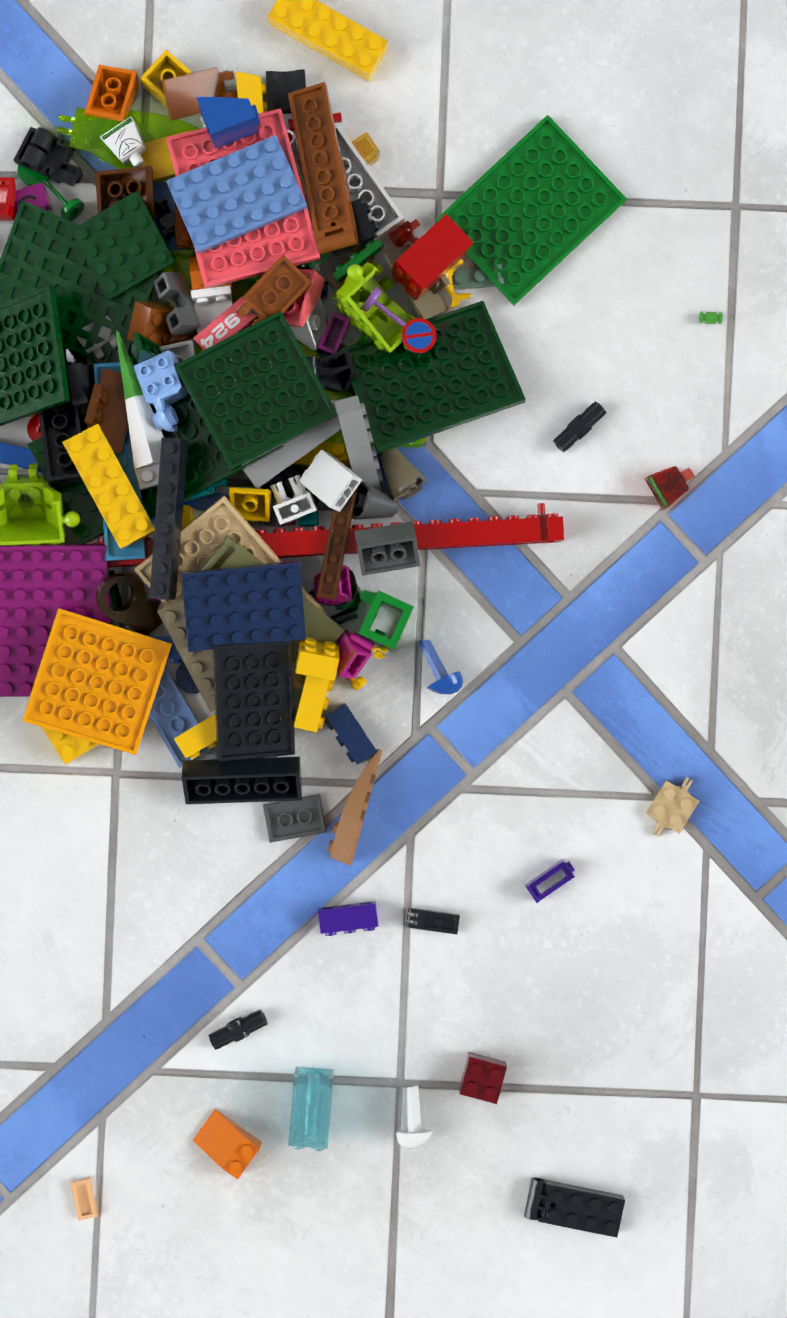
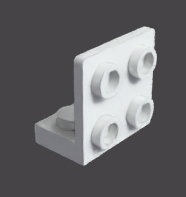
[191,286,233,334]

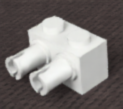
[270,474,318,525]

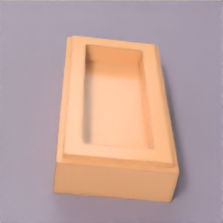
[71,1177,98,1220]

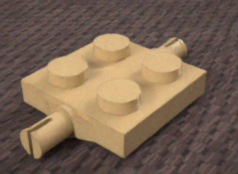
[646,777,699,837]

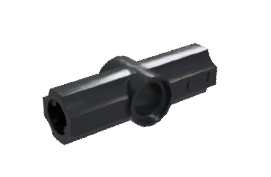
[553,401,606,453]
[208,1009,268,1050]

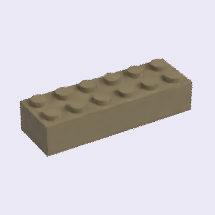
[157,594,215,712]

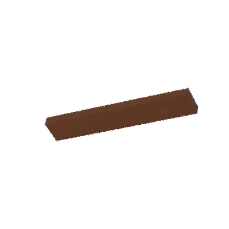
[317,487,358,600]

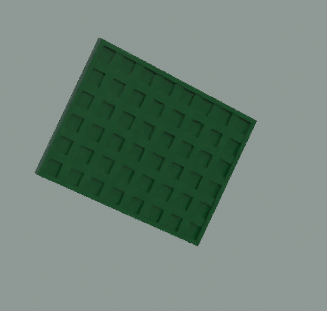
[0,200,161,363]

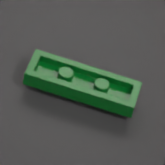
[332,238,384,284]

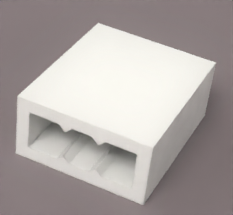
[299,449,362,512]

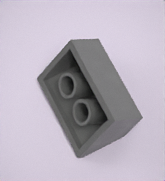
[355,521,420,576]

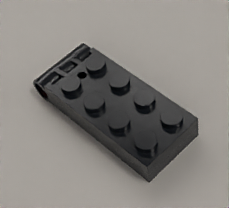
[524,1177,625,1238]

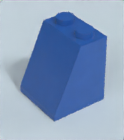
[196,96,261,149]

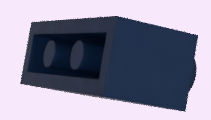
[325,703,377,765]

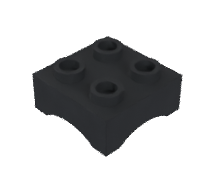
[266,69,306,114]
[65,363,95,406]

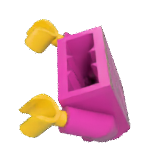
[336,630,389,690]

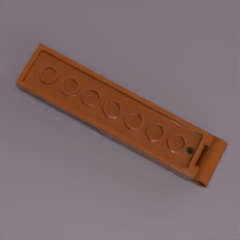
[288,82,359,255]

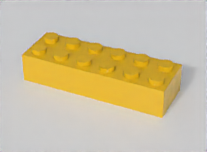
[268,0,388,82]
[62,424,155,550]

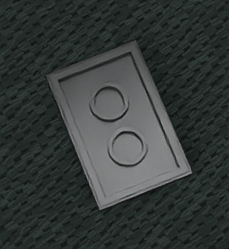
[263,794,327,843]

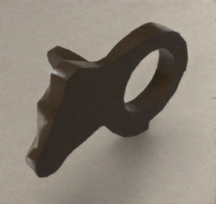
[95,573,163,636]

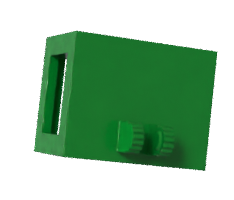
[358,590,414,650]

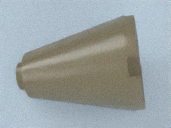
[379,448,427,502]

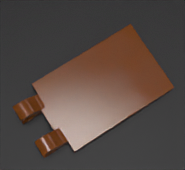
[161,67,238,120]
[236,254,312,326]

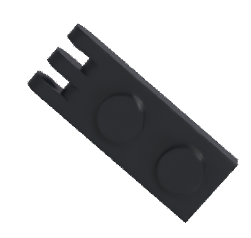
[406,908,460,935]

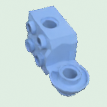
[134,350,189,432]

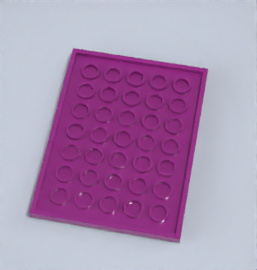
[0,544,111,697]

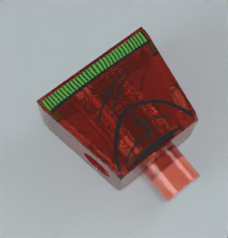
[644,466,694,510]

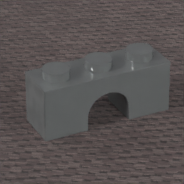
[154,272,201,335]

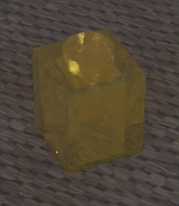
[351,132,380,166]

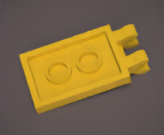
[141,131,189,182]

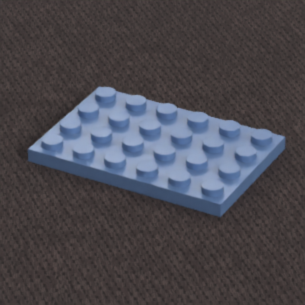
[166,135,308,254]

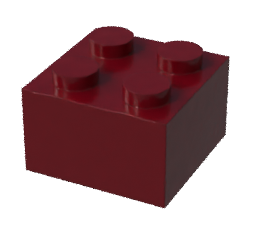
[459,1052,507,1104]

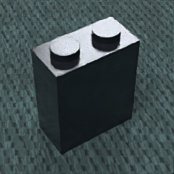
[332,198,379,256]

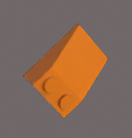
[84,65,139,122]
[193,1109,262,1180]

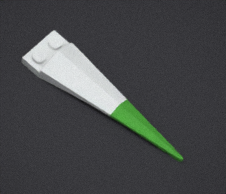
[116,331,164,490]

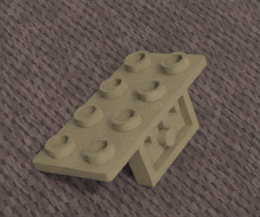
[383,244,451,320]

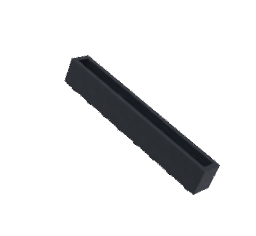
[149,438,188,600]

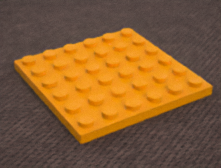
[22,608,172,755]

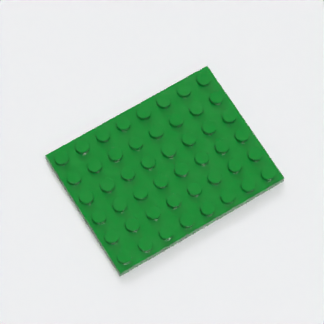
[435,115,627,306]

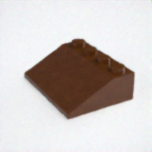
[95,166,156,223]

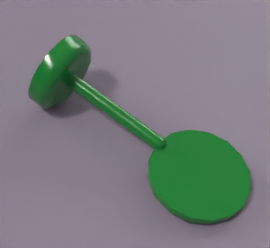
[18,165,85,221]

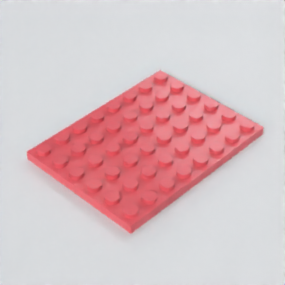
[166,108,321,289]

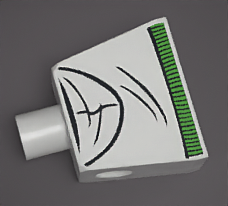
[100,116,147,167]

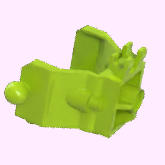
[331,262,415,353]
[0,463,80,545]

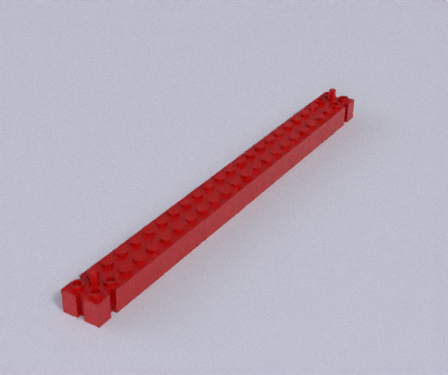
[93,503,564,568]

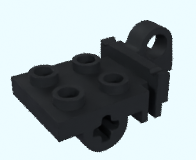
[13,127,84,187]

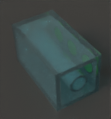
[288,1067,334,1151]

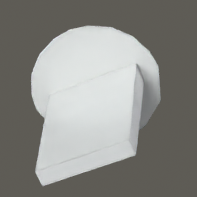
[396,1085,434,1149]

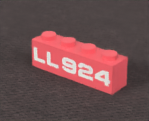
[193,297,258,351]

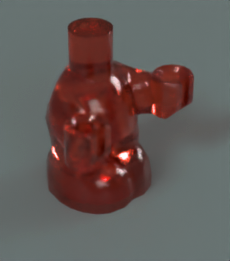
[388,219,420,248]

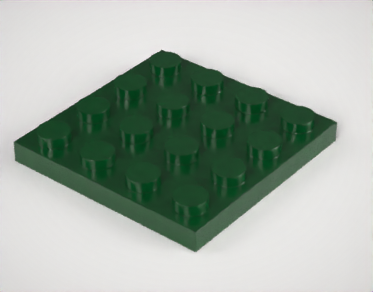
[70,191,176,301]

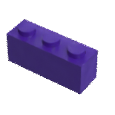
[318,901,379,936]

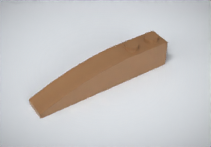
[327,749,382,865]

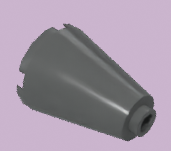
[352,481,398,520]

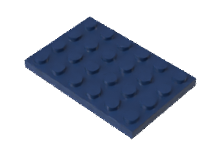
[181,561,306,652]

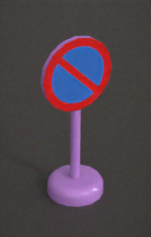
[360,286,436,353]

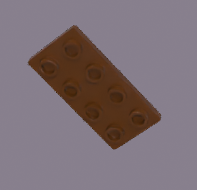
[84,368,129,454]

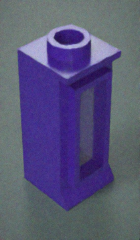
[525,859,576,903]

